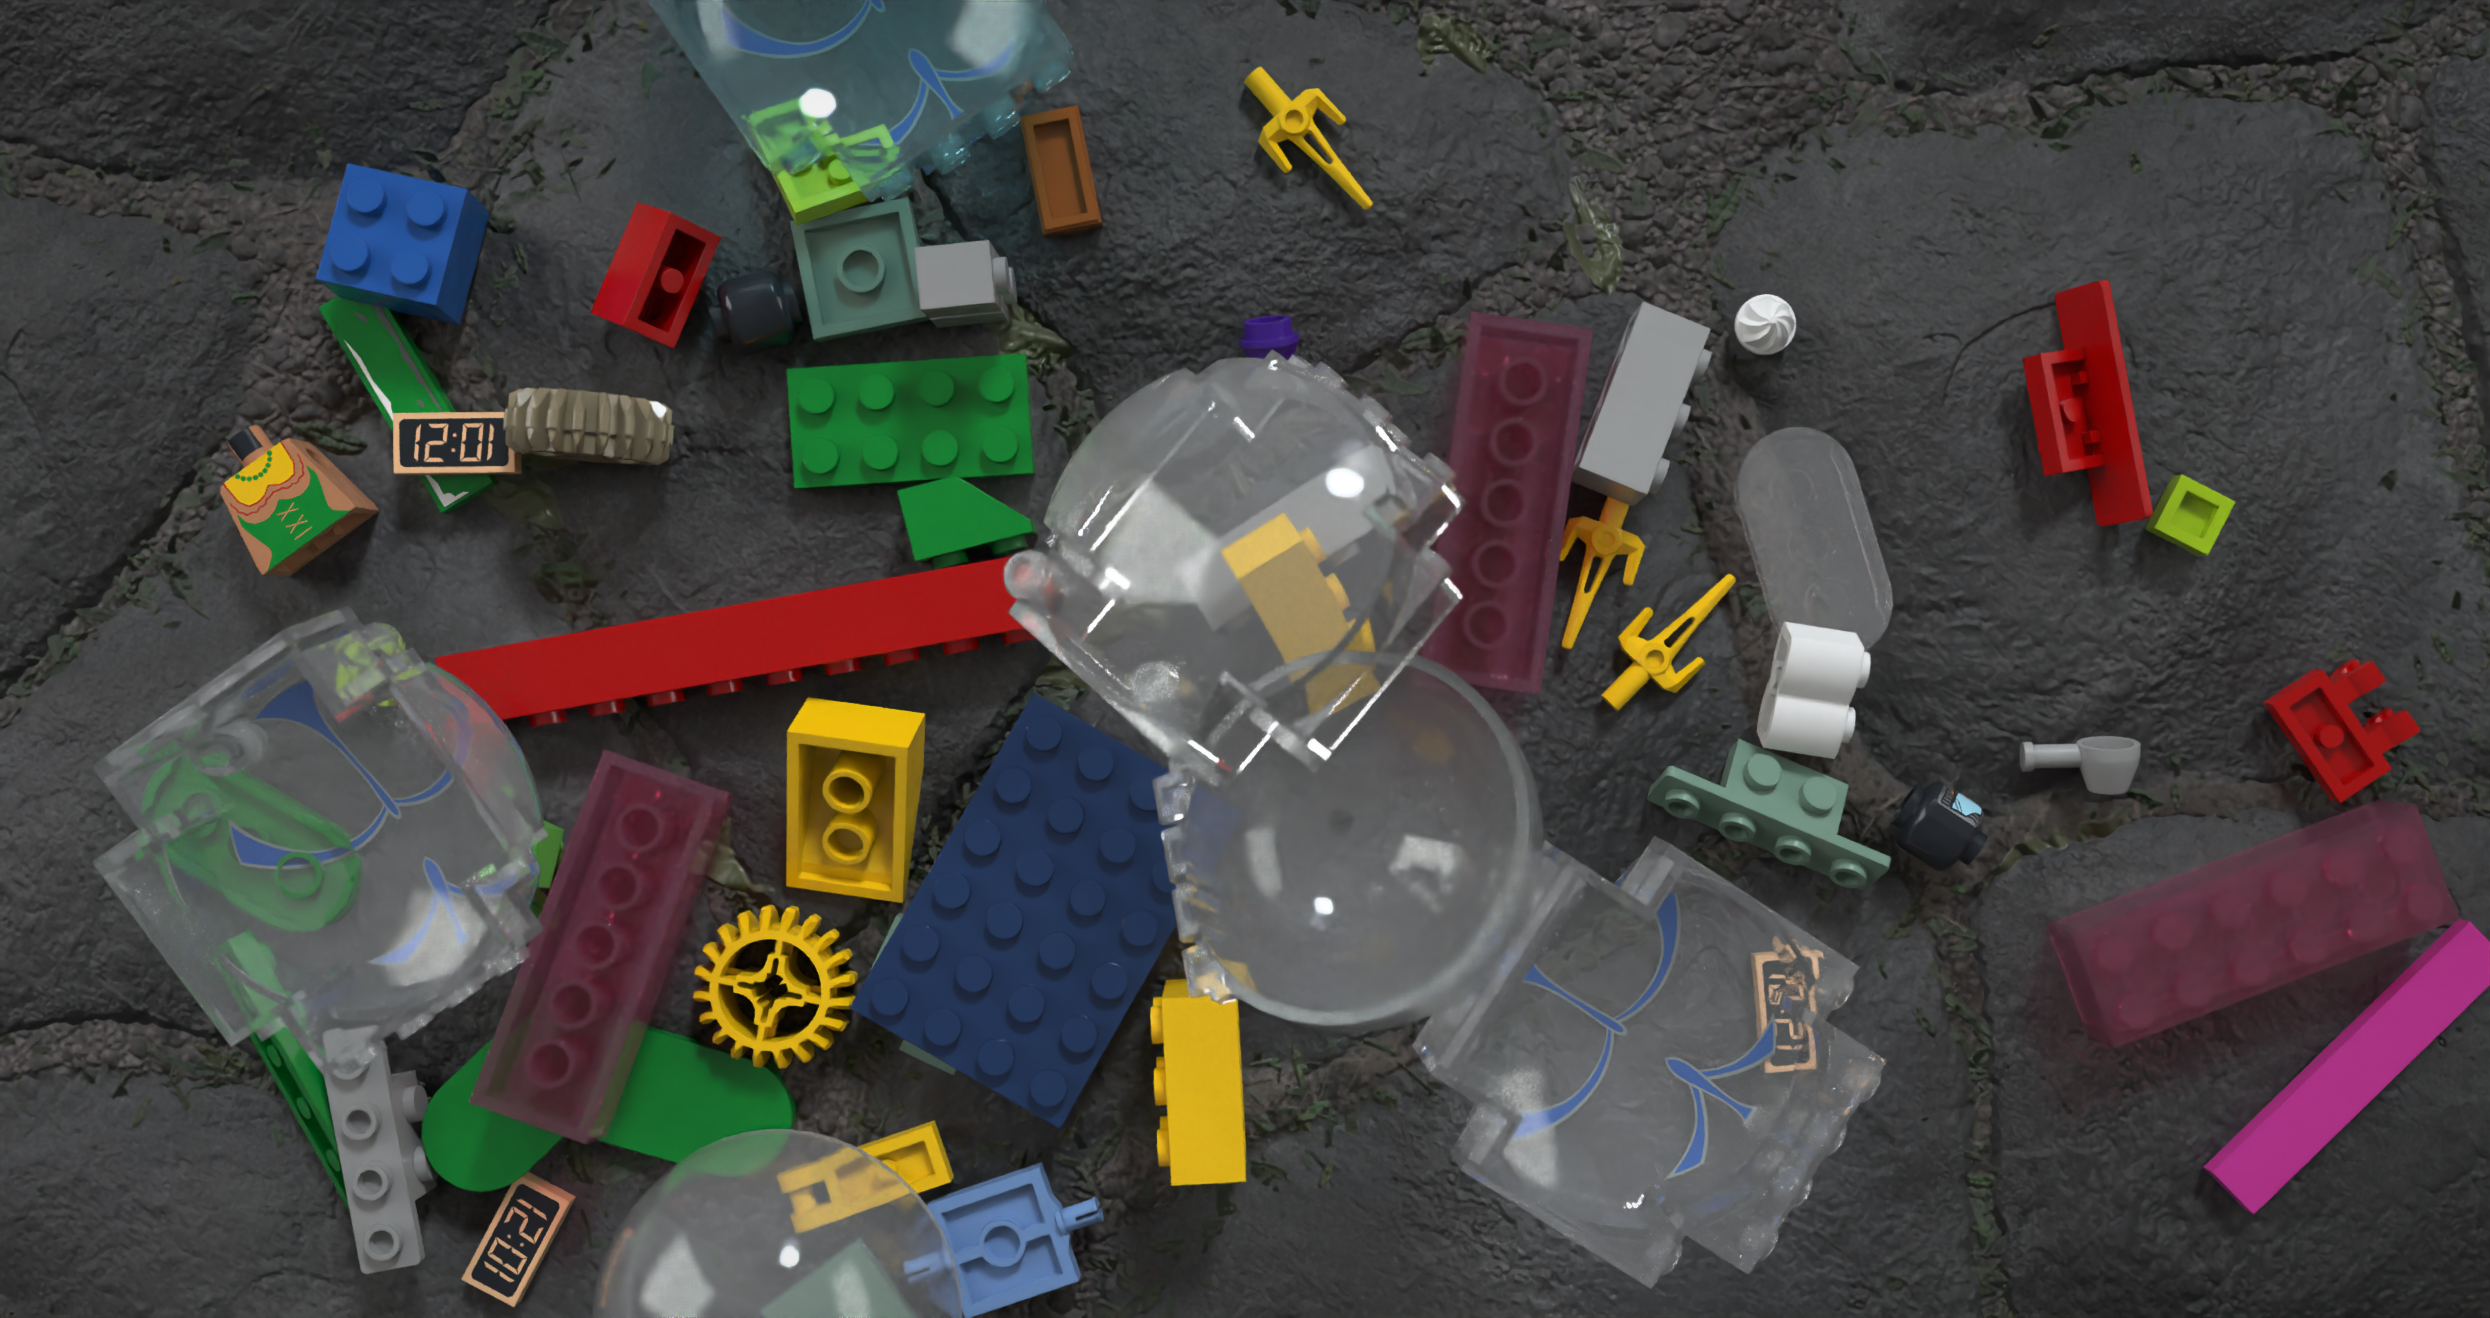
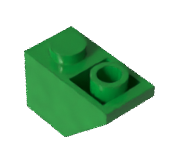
[897,476,1038,570]

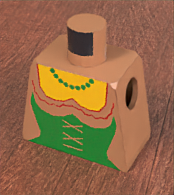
[220,425,379,577]

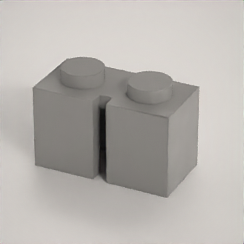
[914,240,1017,328]

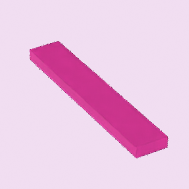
[2204,919,2490,1215]

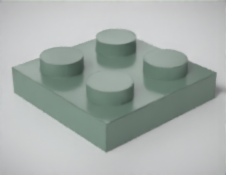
[790,197,930,342]

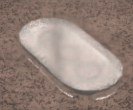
[1734,427,1893,652]

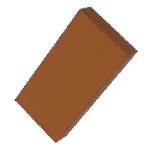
[1019,105,1103,238]

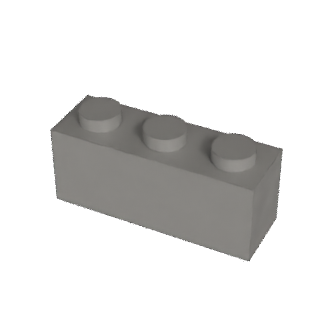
[1567,301,1712,507]

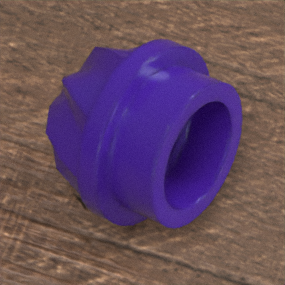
[1239,315,1299,374]

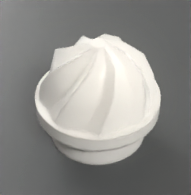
[1735,294,1796,355]

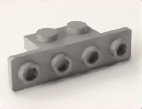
[317,1023,439,1274]

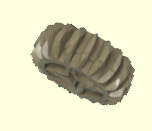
[503,388,675,466]

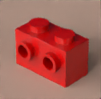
[590,202,721,349]

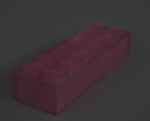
[1413,311,1593,694]
[469,749,734,1144]
[2046,800,2459,1048]

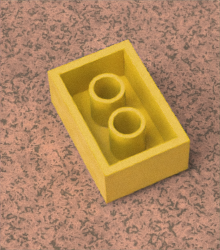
[1150,976,1246,1186]

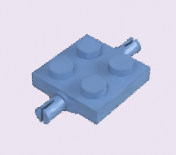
[903,1162,1104,1318]

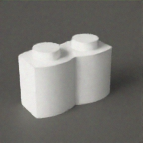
[1757,622,1871,759]

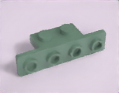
[1647,739,1891,890]

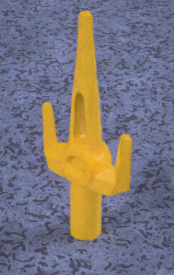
[1244,66,1373,210]
[1555,496,1645,650]
[1601,574,1736,712]

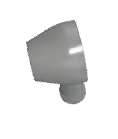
[2019,736,2141,795]

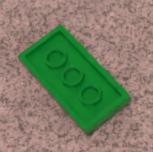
[787,354,1035,490]

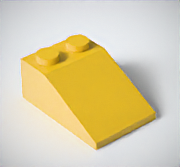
[786,697,926,903]

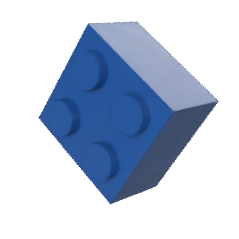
[316,163,490,325]

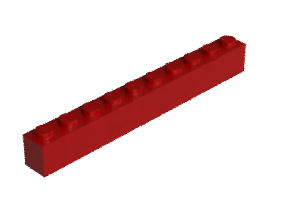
[435,553,1051,738]

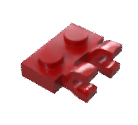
[2263,659,2421,803]

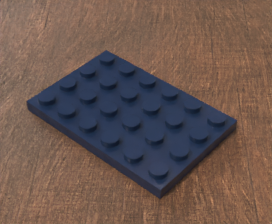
[849,693,1241,1129]

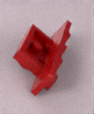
[2022,280,2153,526]

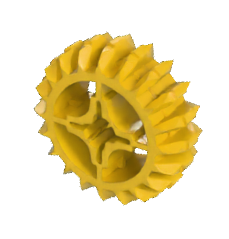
[693,905,858,1069]

